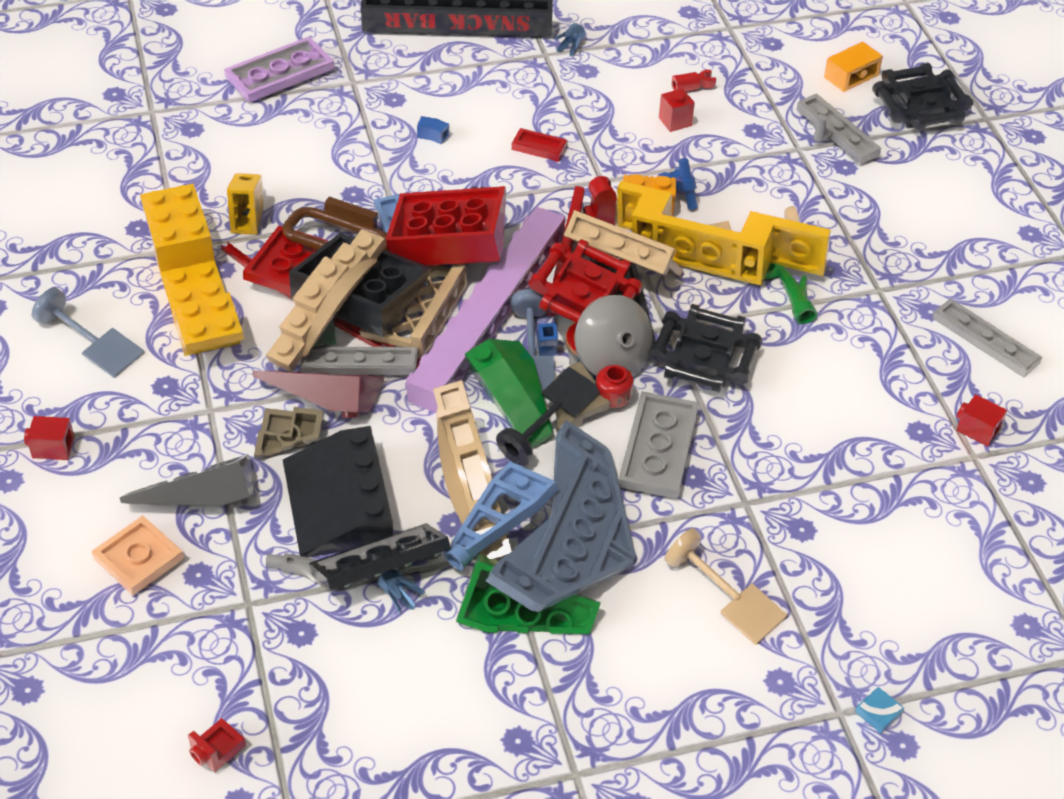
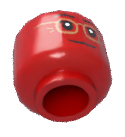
[596,365,634,408]

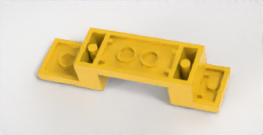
[617,181,831,285]
[140,183,244,356]

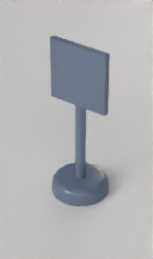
[31,287,145,378]
[510,289,555,391]

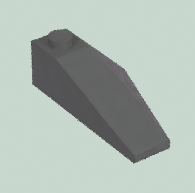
[119,454,255,508]

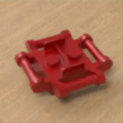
[528,239,643,323]

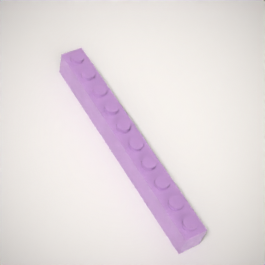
[405,207,566,413]

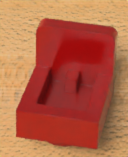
[188,718,246,773]

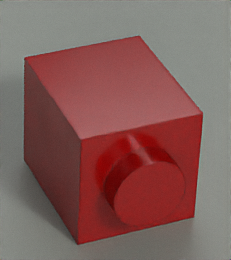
[658,88,695,132]
[956,394,1007,447]
[24,416,75,460]

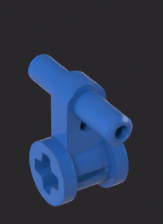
[658,158,698,210]

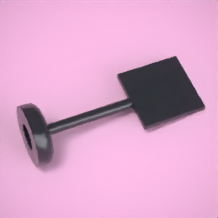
[496,366,600,466]

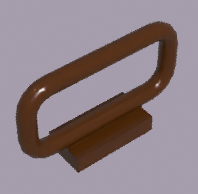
[282,196,388,251]

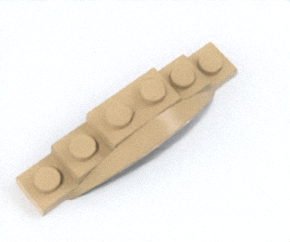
[266,229,387,372]
[433,380,512,560]

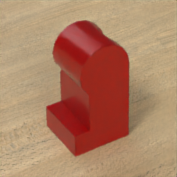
[583,176,617,225]

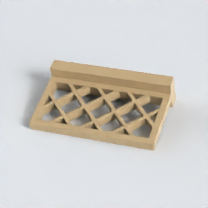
[564,210,683,277]
[360,264,468,358]

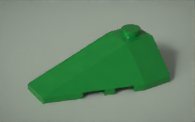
[464,339,554,448]
[456,554,601,634]

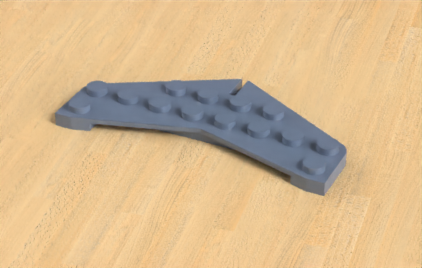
[486,420,636,612]

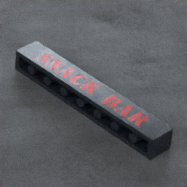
[361,0,553,37]

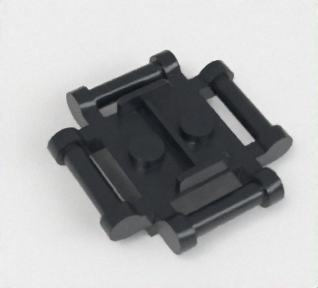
[872,63,974,130]
[648,303,763,393]

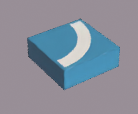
[855,687,904,734]

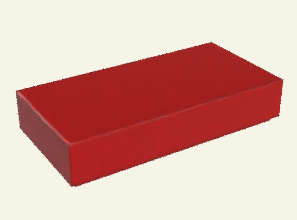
[511,128,568,162]

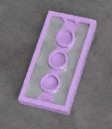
[224,36,335,102]

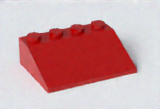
[385,186,506,266]

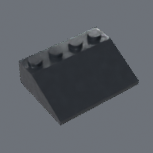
[289,233,431,337]
[283,426,393,558]

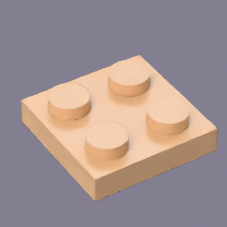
[91,515,184,595]

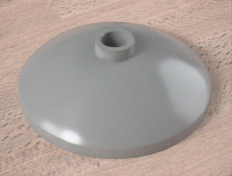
[575,295,653,377]

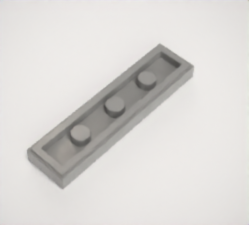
[932,298,1042,378]
[300,346,419,375]

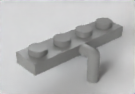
[797,93,881,165]

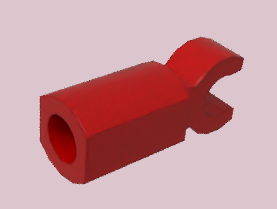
[671,69,716,92]

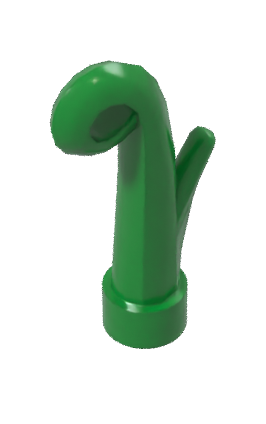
[764,263,818,324]

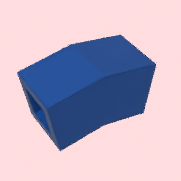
[417,116,450,144]
[537,323,558,356]

